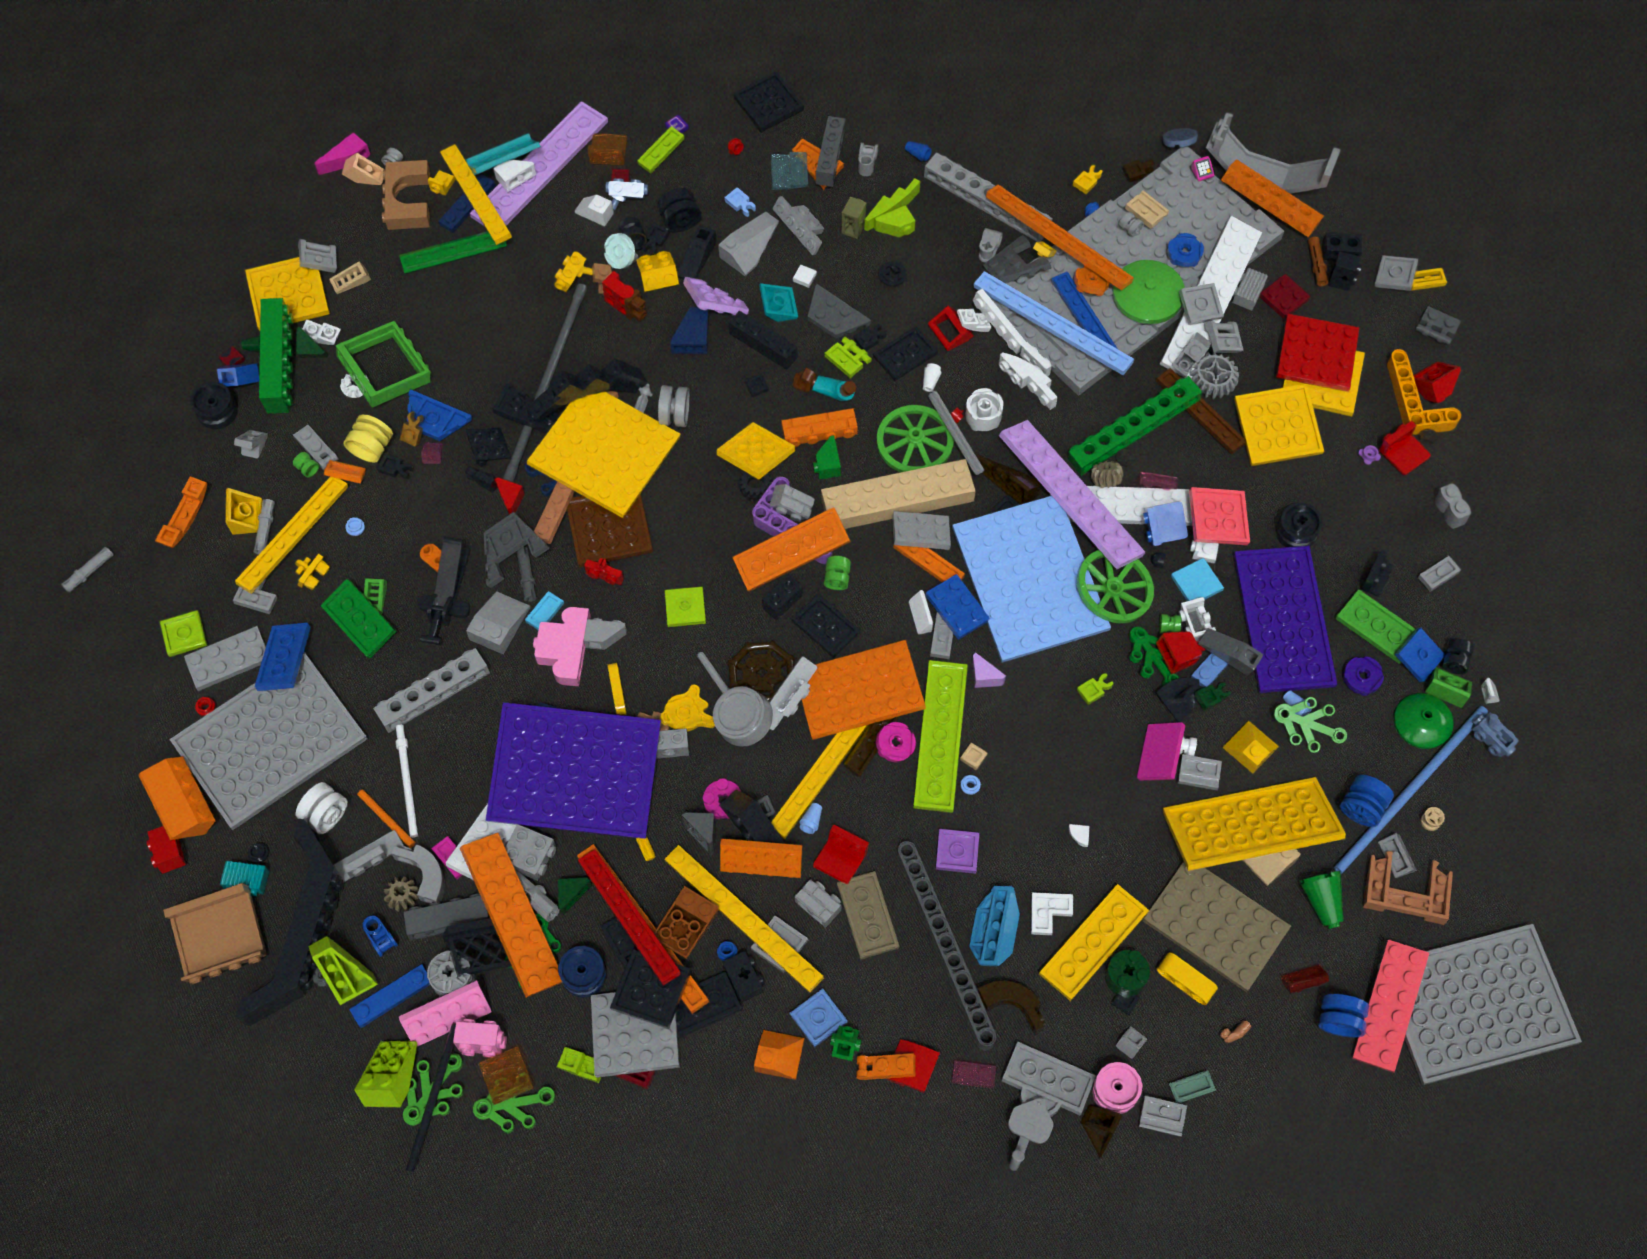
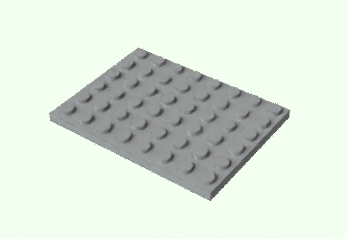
[169,652,367,830]
[1377,924,1582,1085]

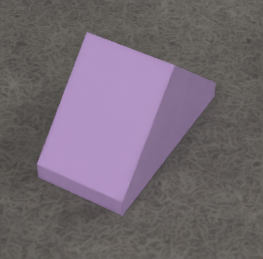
[972,652,1006,688]

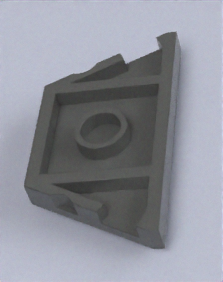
[808,284,871,339]

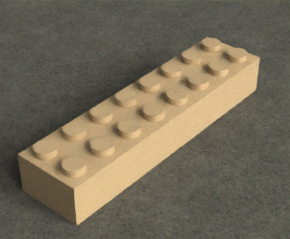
[821,459,975,529]

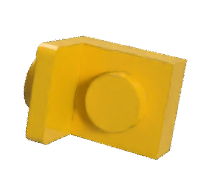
[427,170,455,195]

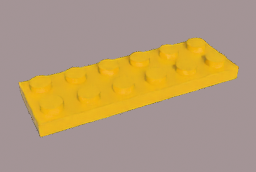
[1039,884,1149,1002]

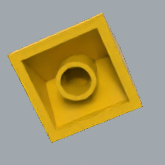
[225,488,262,535]

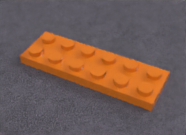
[733,507,851,592]

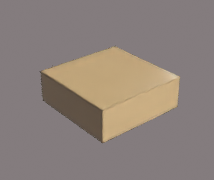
[960,743,988,770]

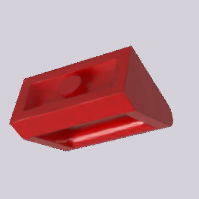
[928,305,974,351]

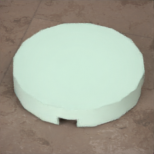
[604,233,635,269]

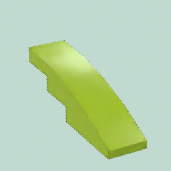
[864,178,920,231]

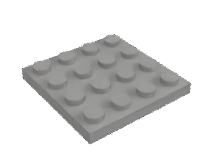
[591,992,680,1078]

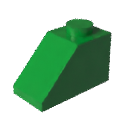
[813,435,841,479]

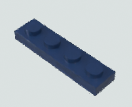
[438,174,496,233]

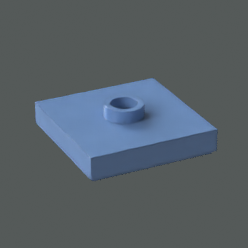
[790,989,848,1048]

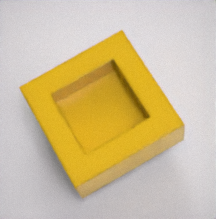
[1033,241,1057,258]

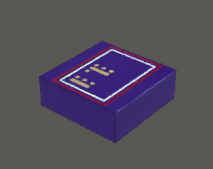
[665,115,689,133]

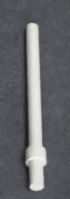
[395,724,418,838]

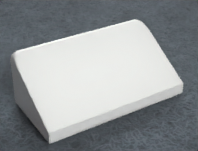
[909,590,933,634]

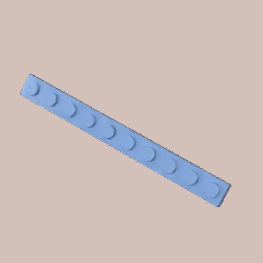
[974,271,1134,375]

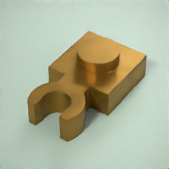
[400,411,423,447]

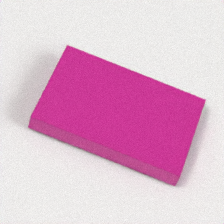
[1137,722,1185,781]

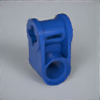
[363,916,398,957]

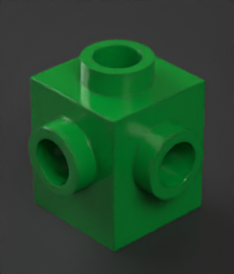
[830,1026,862,1061]

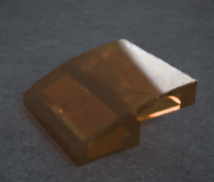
[479,1047,534,1105]

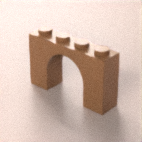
[382,160,430,230]

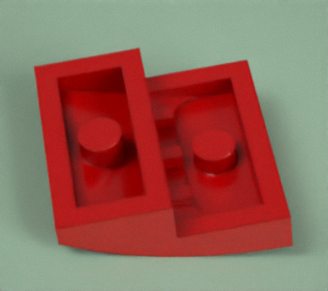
[886,1039,940,1093]

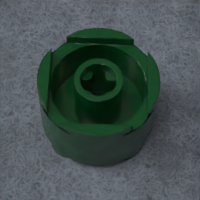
[1105,950,1150,997]

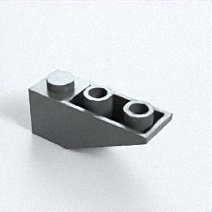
[1198,628,1264,676]

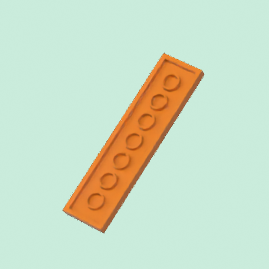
[460,833,562,998]

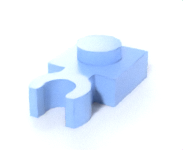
[725,188,756,217]

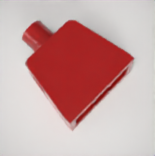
[1156,632,1206,674]

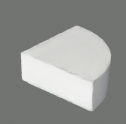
[1069,824,1089,847]

